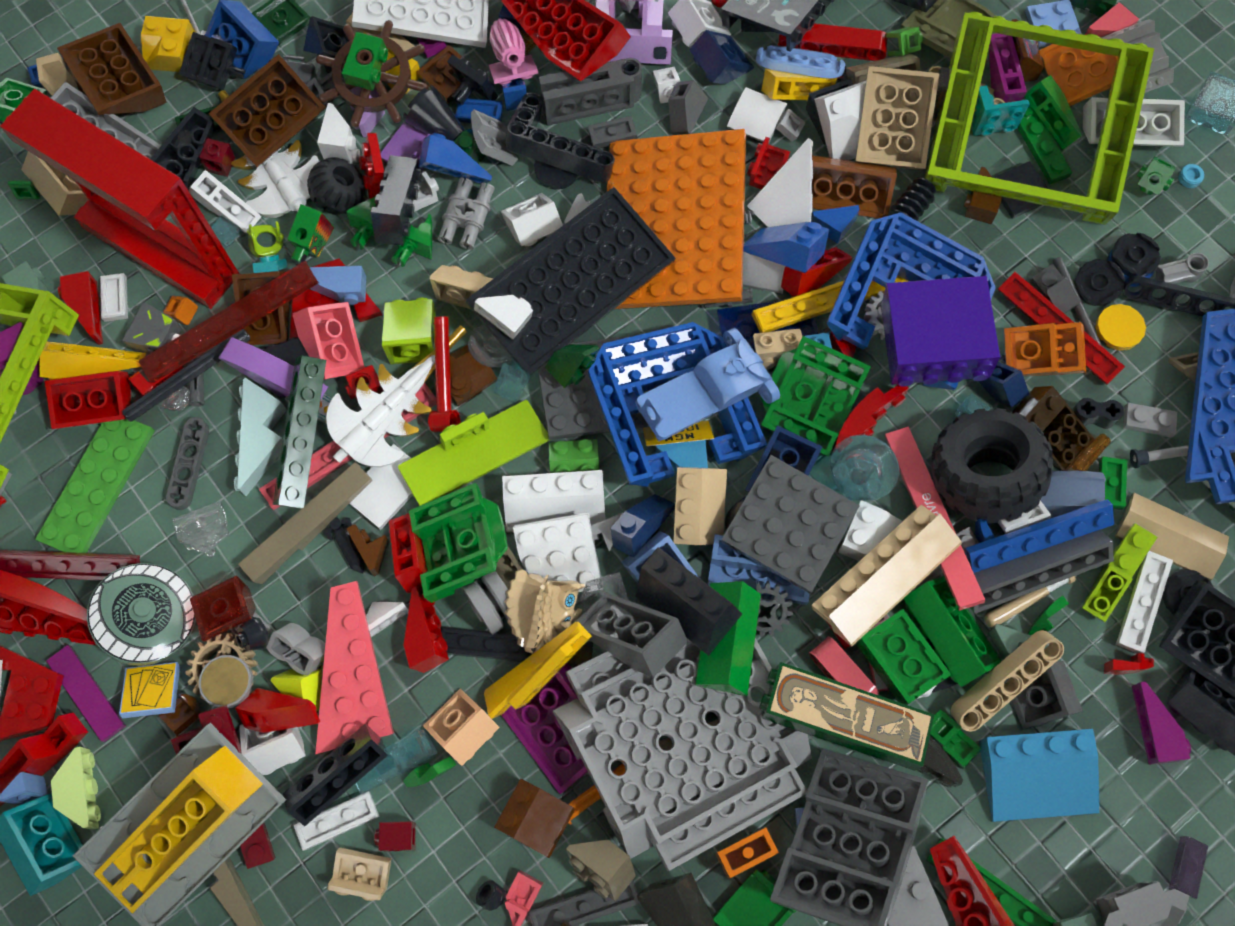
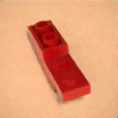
[832,384,909,457]

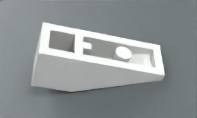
[189,170,262,234]

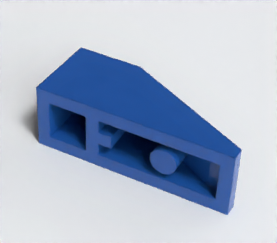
[419,133,492,184]

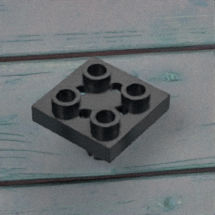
[447,54,498,106]

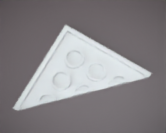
[747,138,813,227]

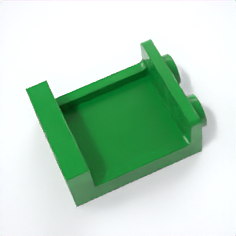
[711,869,796,926]

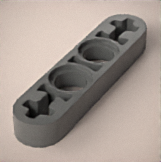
[166,417,209,510]

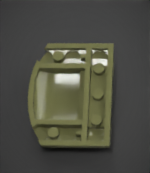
[901,0,996,59]

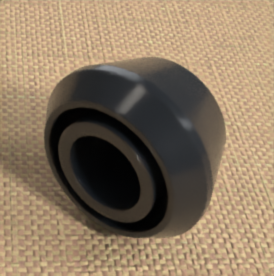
[235,616,269,651]

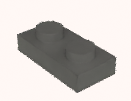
[588,116,637,148]

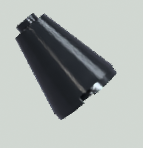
[403,85,465,142]

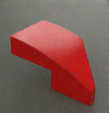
[1104,653,1154,675]

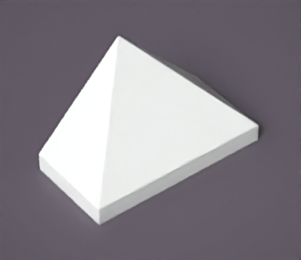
[366,602,409,637]

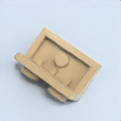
[753,329,802,370]
[327,848,392,901]

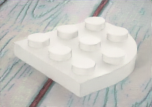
[513,512,603,592]

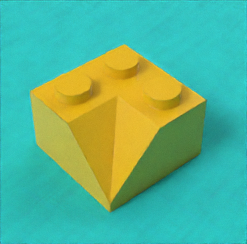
[141,16,195,72]

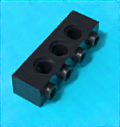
[283,723,388,827]

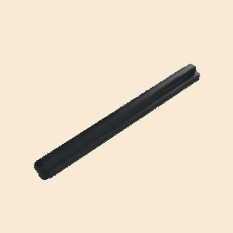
[122,329,250,422]

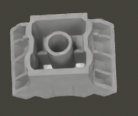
[1101,19,1174,93]
[1096,881,1190,926]

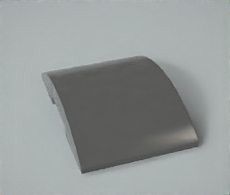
[770,748,928,926]

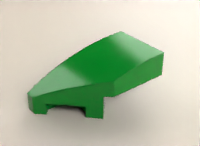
[1027,595,1069,636]
[403,756,456,787]

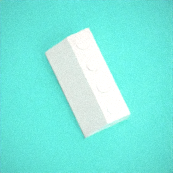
[1083,97,1185,147]
[502,470,605,533]

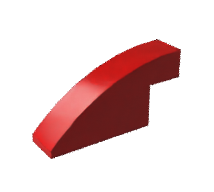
[0,712,88,807]

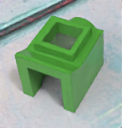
[886,27,923,56]

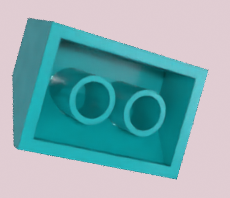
[0,793,83,896]

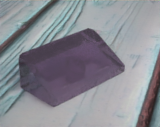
[1169,836,1208,899]

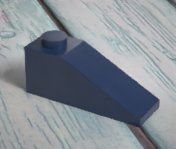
[610,494,675,557]

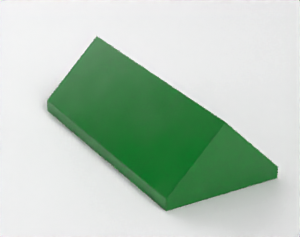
[695,581,761,696]

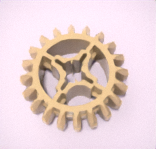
[186,633,258,701]

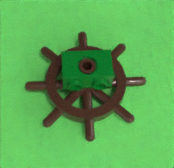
[316,20,428,128]

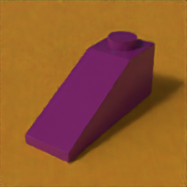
[989,33,1027,103]
[1131,682,1191,765]

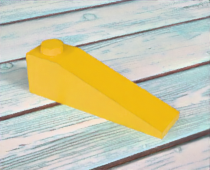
[40,341,146,380]

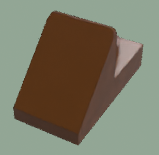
[346,524,389,577]

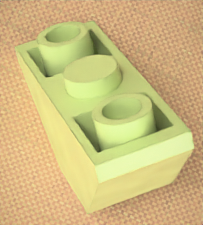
[51,747,101,830]

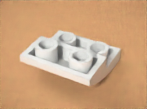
[727,87,787,143]

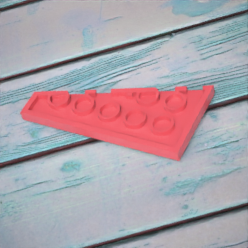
[315,581,394,754]

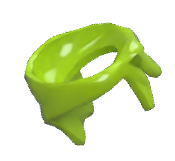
[247,221,284,258]

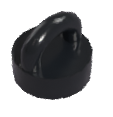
[476,880,506,911]

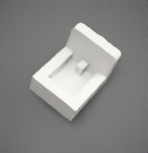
[413,171,439,212]

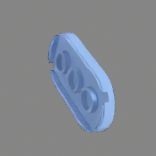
[756,45,845,78]

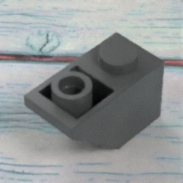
[668,80,708,135]

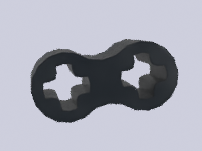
[1072,398,1124,429]

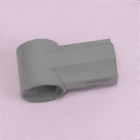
[1155,253,1209,284]

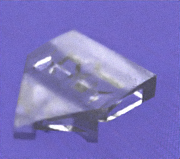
[173,501,229,558]

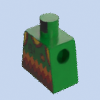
[288,204,335,265]

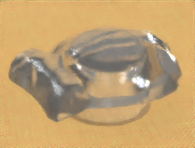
[160,386,190,411]

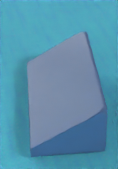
[0,772,48,805]

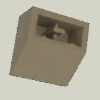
[566,840,636,901]

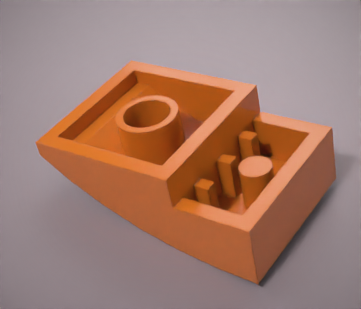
[1004,322,1086,376]

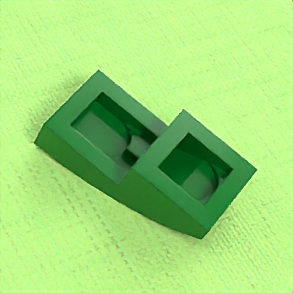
[930,709,981,769]

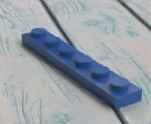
[965,499,1114,573]

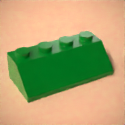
[903,576,1002,687]

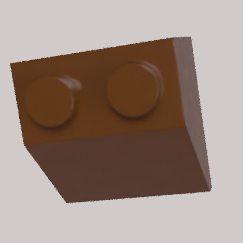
[494,779,575,858]

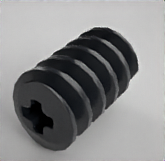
[889,177,936,221]

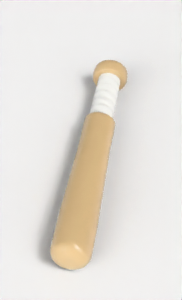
[984,576,1076,628]

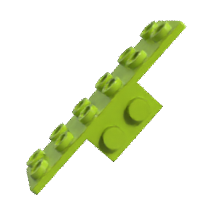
[398,400,550,506]

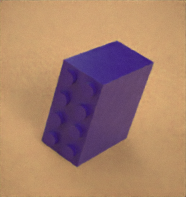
[881,276,1000,386]

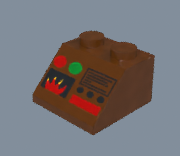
[1011,19,1044,82]

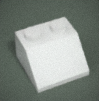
[668,0,731,48]
[317,103,360,166]
[501,193,563,246]
[239,724,305,775]

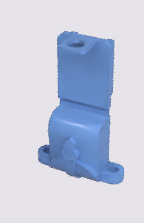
[635,328,780,441]

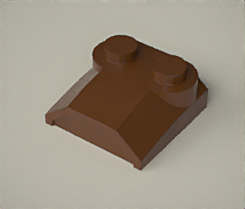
[433,343,498,407]

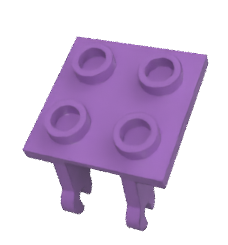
[381,122,430,171]

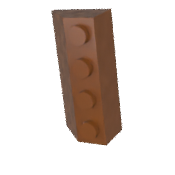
[812,155,897,218]

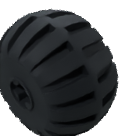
[307,157,365,215]

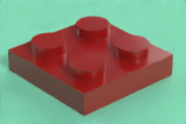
[359,133,384,198]

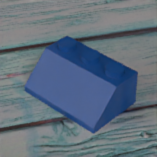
[205,0,279,78]

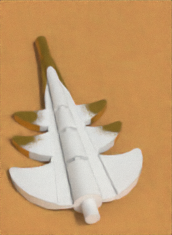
[218,90,320,218]
[326,325,467,467]

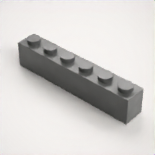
[970,530,1114,614]

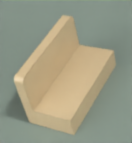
[36,53,77,96]

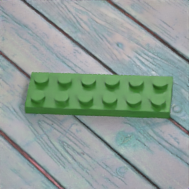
[35,419,155,553]

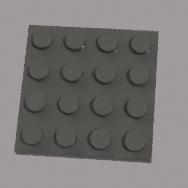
[537,336,645,440]
[720,455,860,594]

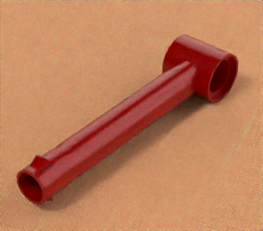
[428,316,461,432]

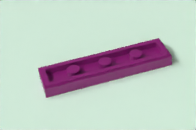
[46,645,126,742]

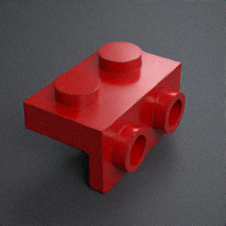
[747,137,790,190]

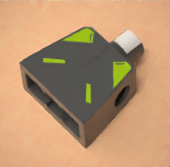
[122,302,188,357]

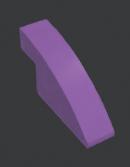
[219,337,328,399]

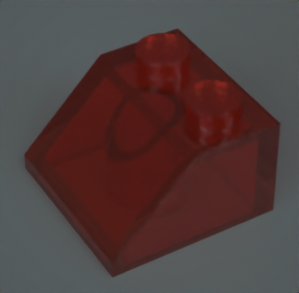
[190,575,256,642]

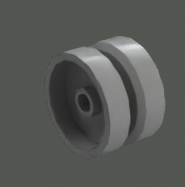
[462,571,509,635]

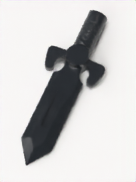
[323,516,365,574]

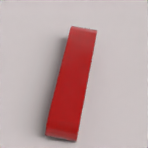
[778,23,888,61]

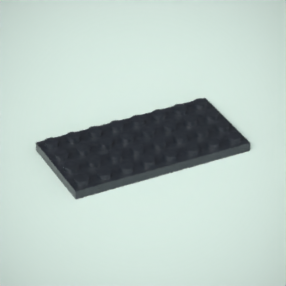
[466,187,676,377]

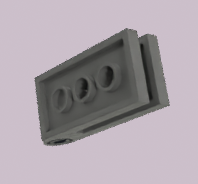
[539,58,642,126]

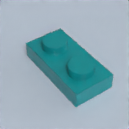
[252,255,288,273]

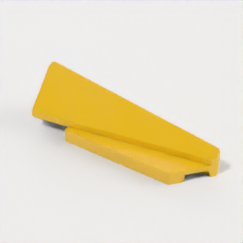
[484,622,592,719]

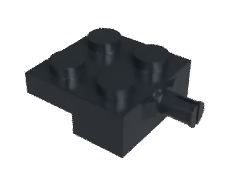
[179,32,246,91]

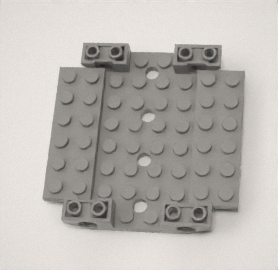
[553,638,812,872]

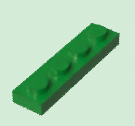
[1018,105,1073,185]

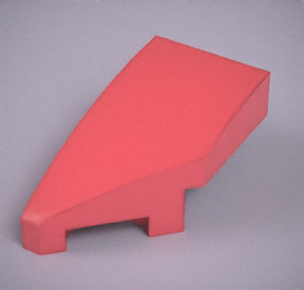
[505,870,544,926]

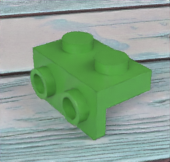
[549,439,600,473]

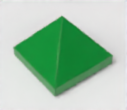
[8,179,40,199]

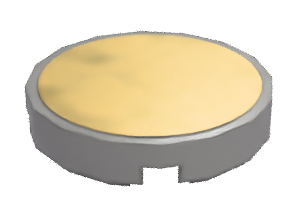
[199,655,253,708]

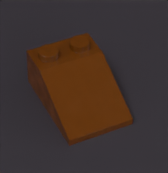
[232,271,290,345]

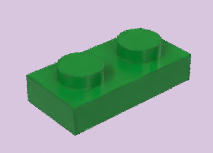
[1099,456,1127,510]

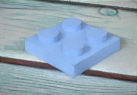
[1025,0,1082,48]

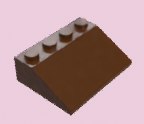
[57,23,167,115]
[209,54,326,168]

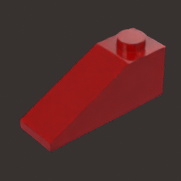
[781,247,853,297]
[58,271,103,345]
[389,513,428,594]

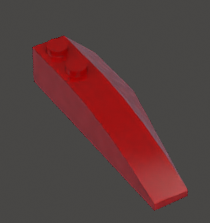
[0,570,96,645]

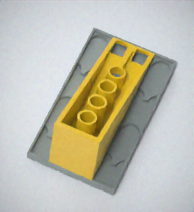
[73,723,286,926]

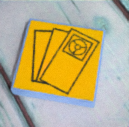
[119,662,180,719]

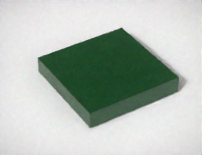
[252,0,311,46]

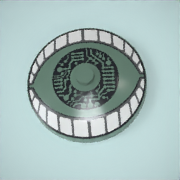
[87,563,196,666]

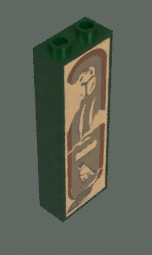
[759,662,935,771]

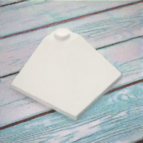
[814,80,867,160]

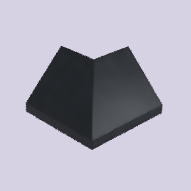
[303,16,349,74]

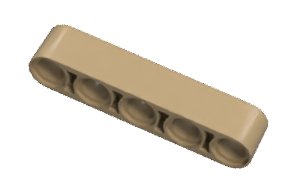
[950,630,1064,732]

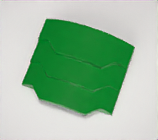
[761,336,871,456]
[409,483,508,603]

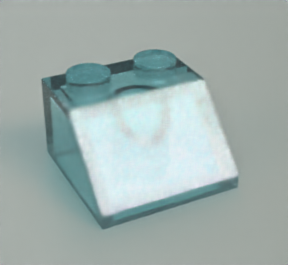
[1184,71,1235,136]

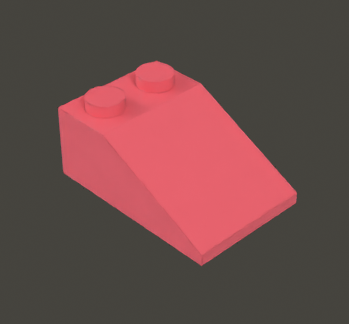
[293,302,365,380]

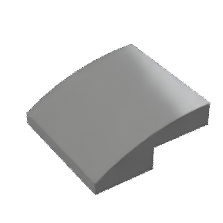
[471,109,518,166]

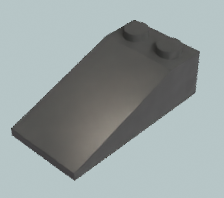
[574,593,688,677]

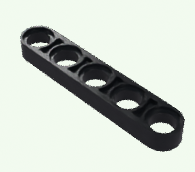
[1124,276,1235,316]

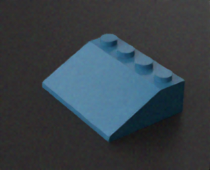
[979,729,1100,822]

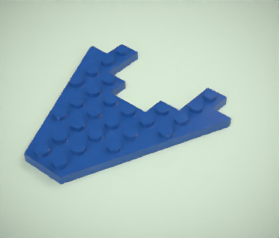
[1185,309,1235,504]

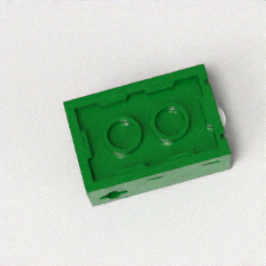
[856,609,951,705]

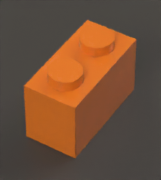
[716,828,779,879]

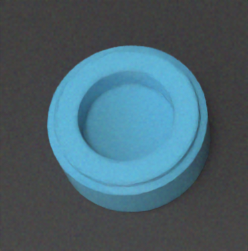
[1178,164,1204,188]

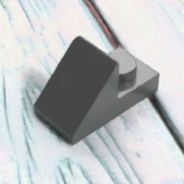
[1032,264,1081,314]

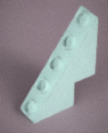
[234,377,287,496]

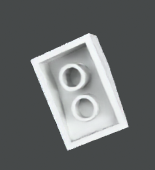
[838,500,903,561]

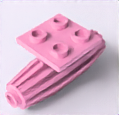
[489,18,538,85]

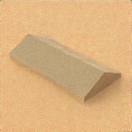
[1115,493,1229,581]

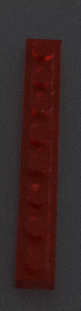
[139,261,319,383]

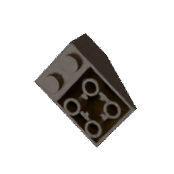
[1011,386,1095,471]

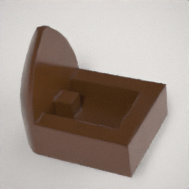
[158,693,201,736]

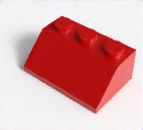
[45,371,131,429]

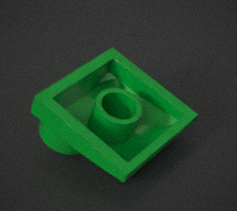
[0,77,47,122]

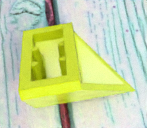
[270,665,324,712]

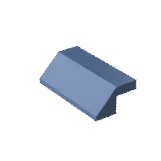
[708,534,809,605]

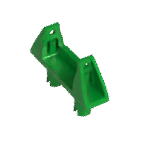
[347,197,432,267]

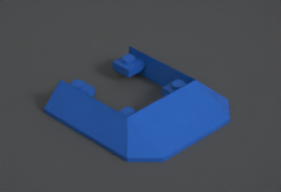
[826,212,996,390]
[588,322,767,487]

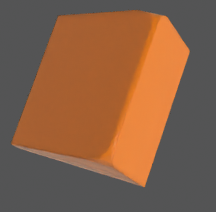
[163,296,198,325]

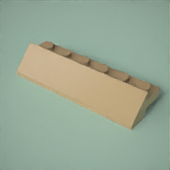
[812,504,962,646]

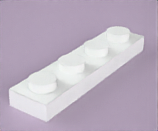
[1116,551,1173,654]

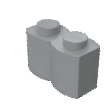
[266,623,326,675]

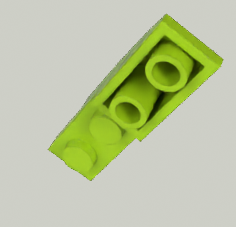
[1082,523,1158,622]

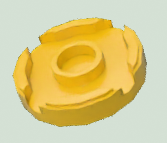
[1095,304,1146,351]

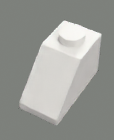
[474,295,533,339]

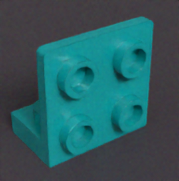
[971,85,1030,136]

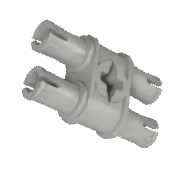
[437,177,495,250]

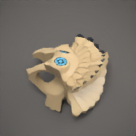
[504,569,585,654]

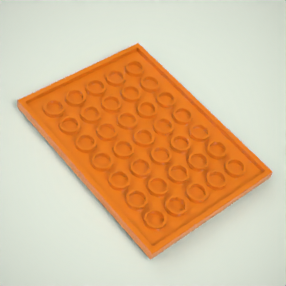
[607,129,746,309]

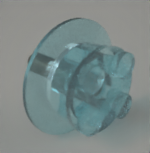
[830,435,899,501]

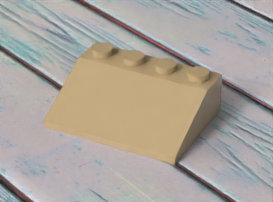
[856,66,939,170]

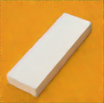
[294,791,380,851]

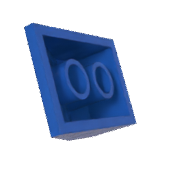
[743,222,829,273]

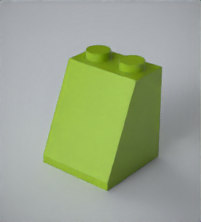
[382,298,436,365]

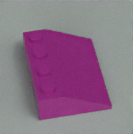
[502,662,588,794]

